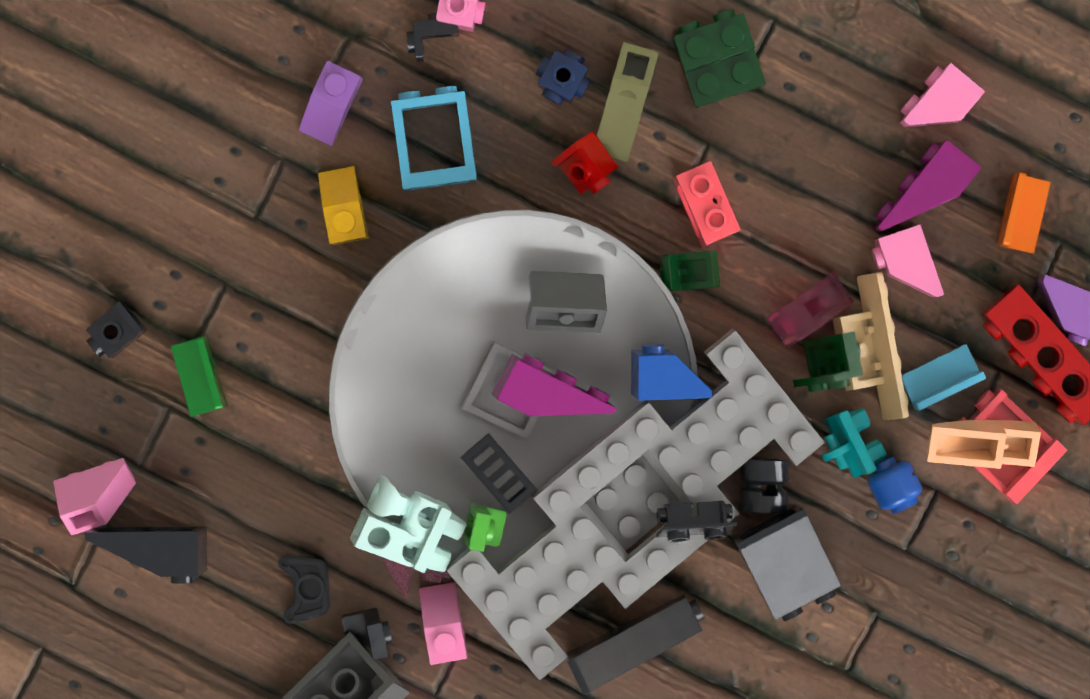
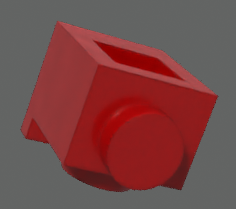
[551,131,618,195]

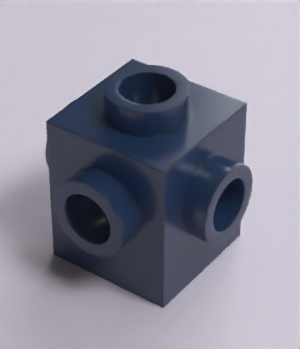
[535,49,591,105]

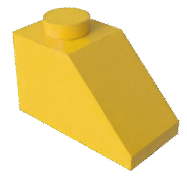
[318,166,369,245]

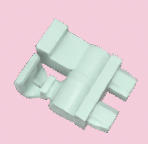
[350,475,466,573]

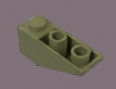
[597,42,659,162]

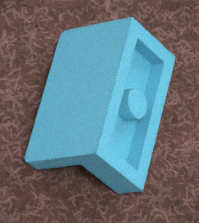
[902,344,986,410]

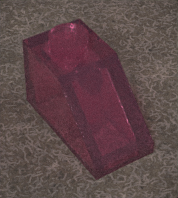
[767,272,854,348]

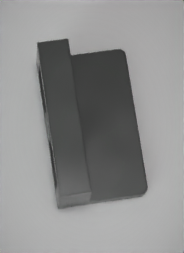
[526,271,607,333]

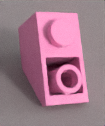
[899,63,985,128]
[53,458,136,536]

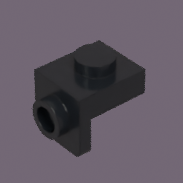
[407,13,459,62]
[341,607,392,660]

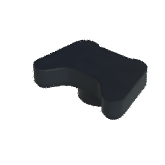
[278,555,331,624]

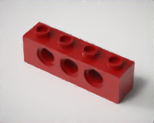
[980,285,1090,425]

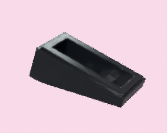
[460,433,538,514]

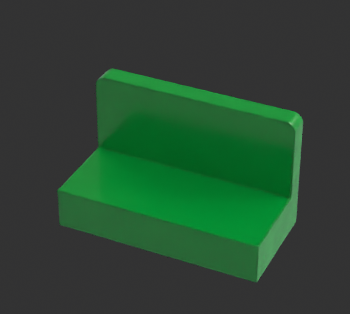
[171,336,228,417]

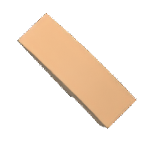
[926,420,1041,469]

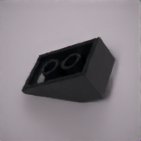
[85,526,207,584]

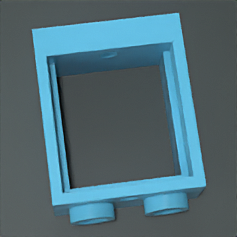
[391,86,477,191]

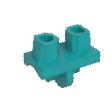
[821,408,887,478]

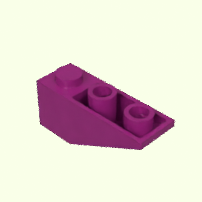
[874,140,982,232]
[491,353,617,416]

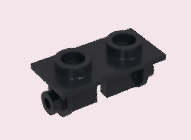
[656,500,737,543]

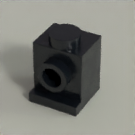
[86,301,147,358]

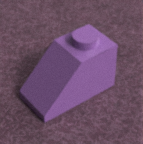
[299,61,363,146]
[1037,275,1090,347]

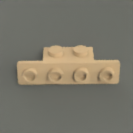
[832,272,909,420]

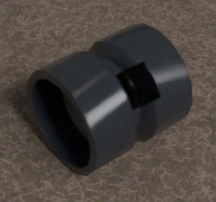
[739,458,789,513]

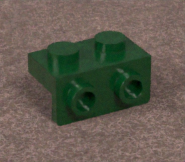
[793,331,863,392]

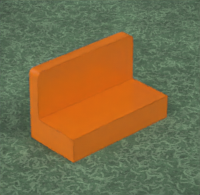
[996,172,1051,254]

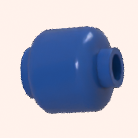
[868,456,922,514]

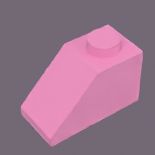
[871,225,944,297]
[419,582,468,665]

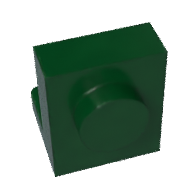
[660,250,720,291]

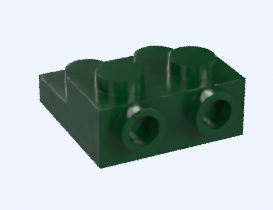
[672,9,766,109]

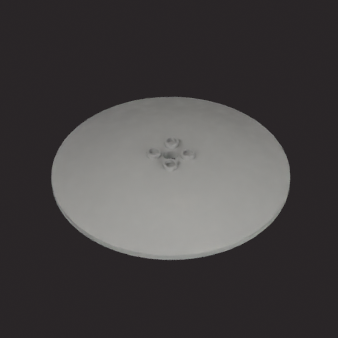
[328,209,698,571]

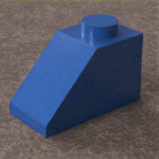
[631,343,712,401]

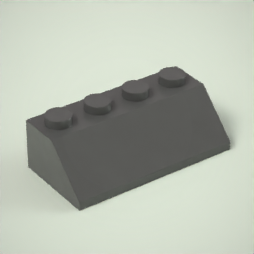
[282,632,410,699]

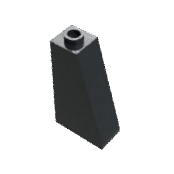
[566,594,705,695]

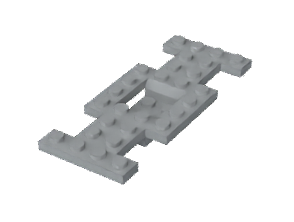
[446,329,825,680]

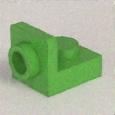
[463,503,507,552]

